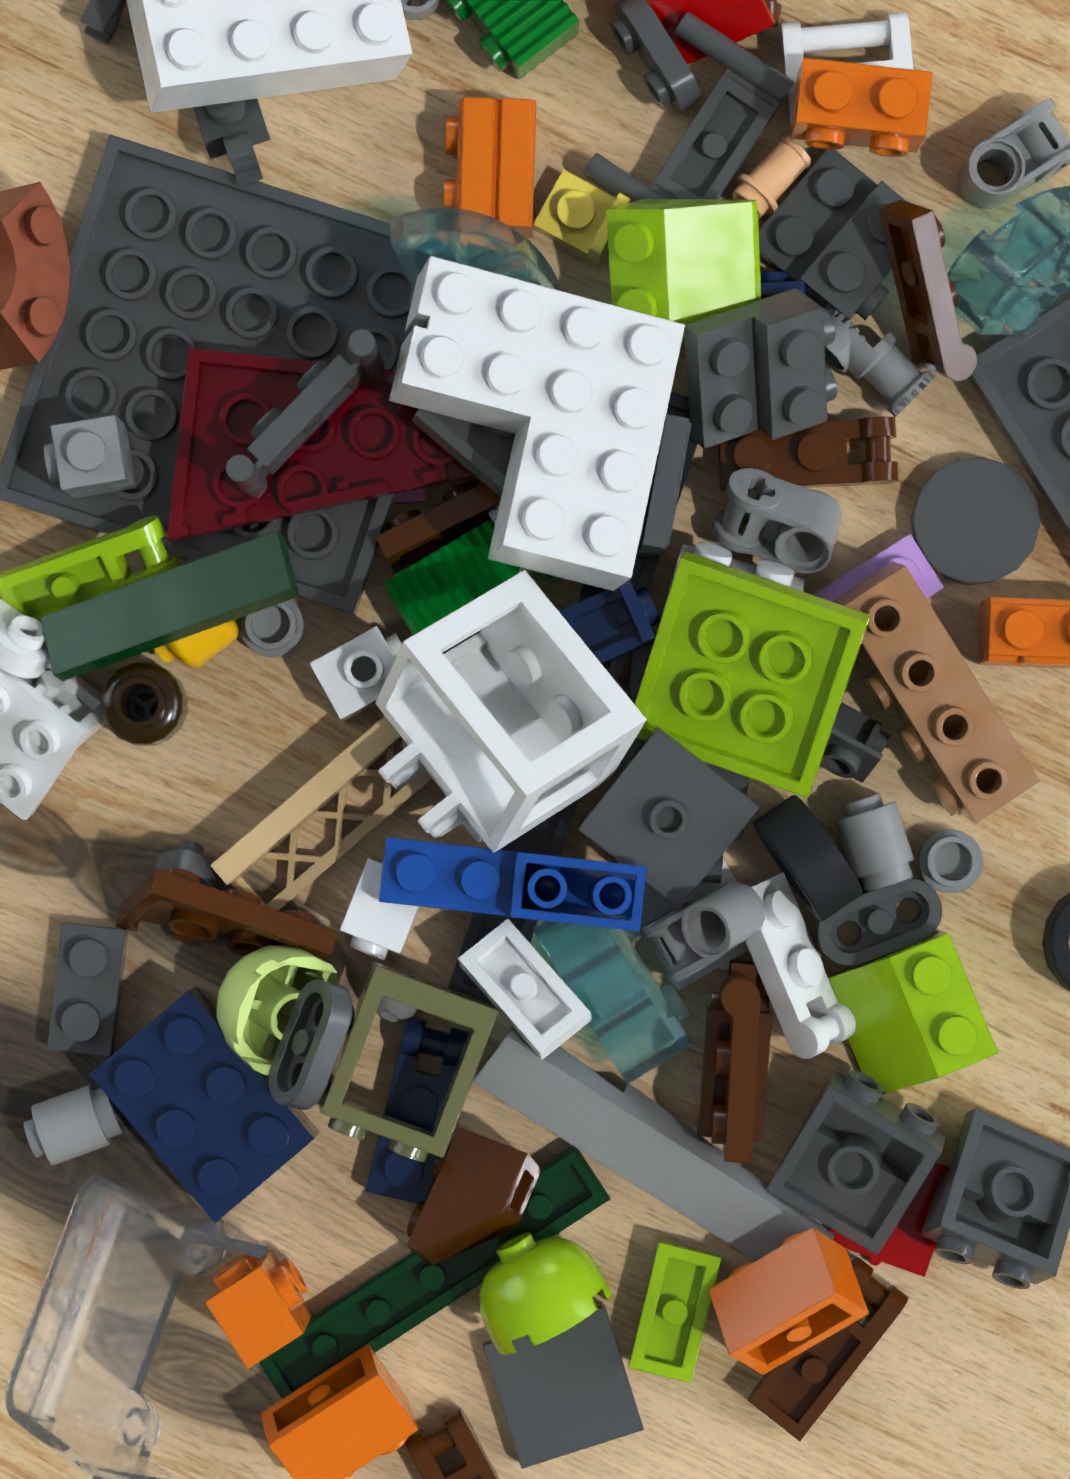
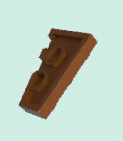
[115,868,338,960]

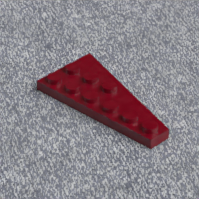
[167,348,475,542]

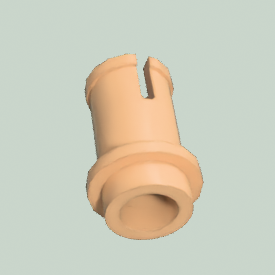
[732,136,811,219]

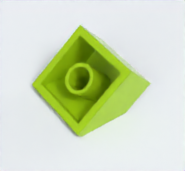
[607,199,761,339]
[828,931,999,1095]

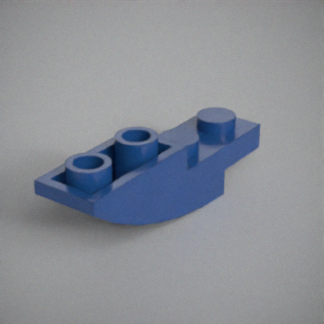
[378,837,647,931]

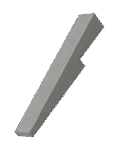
[472,1027,835,1261]

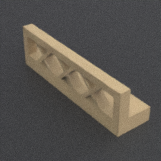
[210,716,433,911]

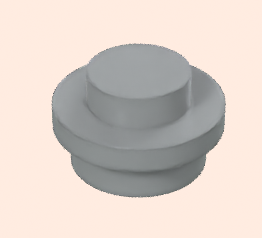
[240,600,304,657]
[918,830,983,893]

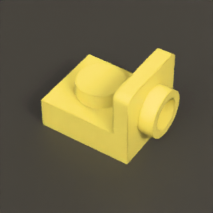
[533,169,631,265]

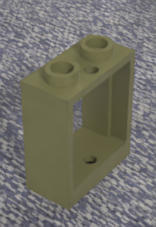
[319,961,499,1162]

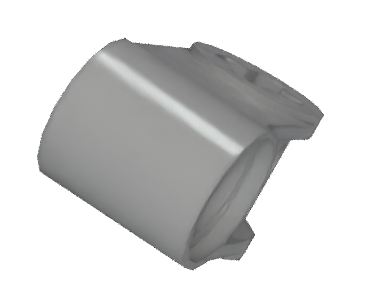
[958,98,1070,209]
[712,468,842,574]
[639,882,765,986]

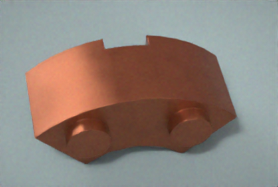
[0,182,70,370]

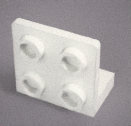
[0,662,105,820]

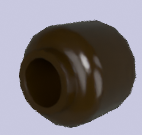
[101,662,188,746]

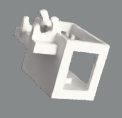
[375,570,647,853]

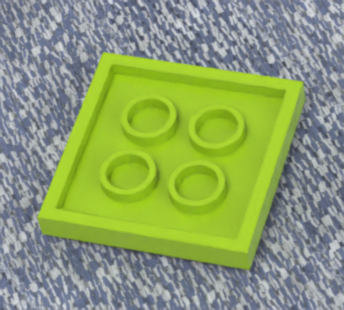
[635,551,871,798]

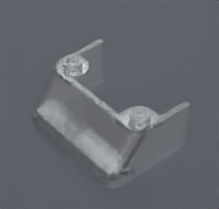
[5,1175,268,1479]

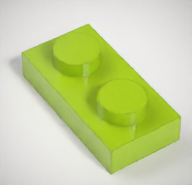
[628,1239,721,1383]

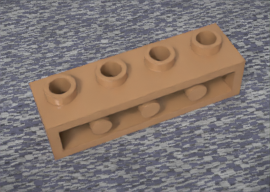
[832,562,1040,823]

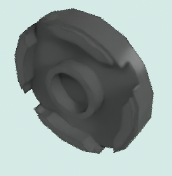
[911,457,1040,585]

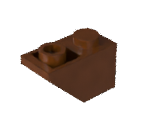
[407,1127,542,1265]

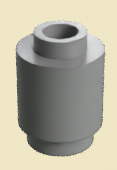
[835,793,914,892]
[24,1084,124,1166]

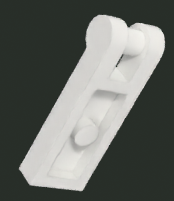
[745,872,856,1059]

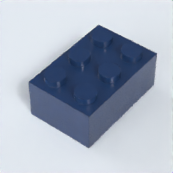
[89,987,320,1223]

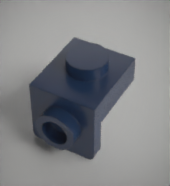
[559,579,661,664]

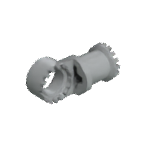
[824,308,935,417]

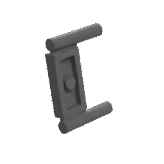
[583,12,795,202]
[226,329,385,497]

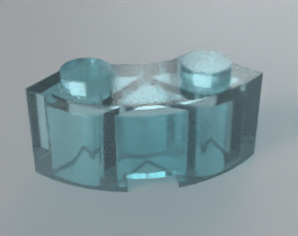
[947,186,1070,335]
[389,208,560,291]
[533,921,693,1084]

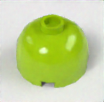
[480,1232,612,1355]

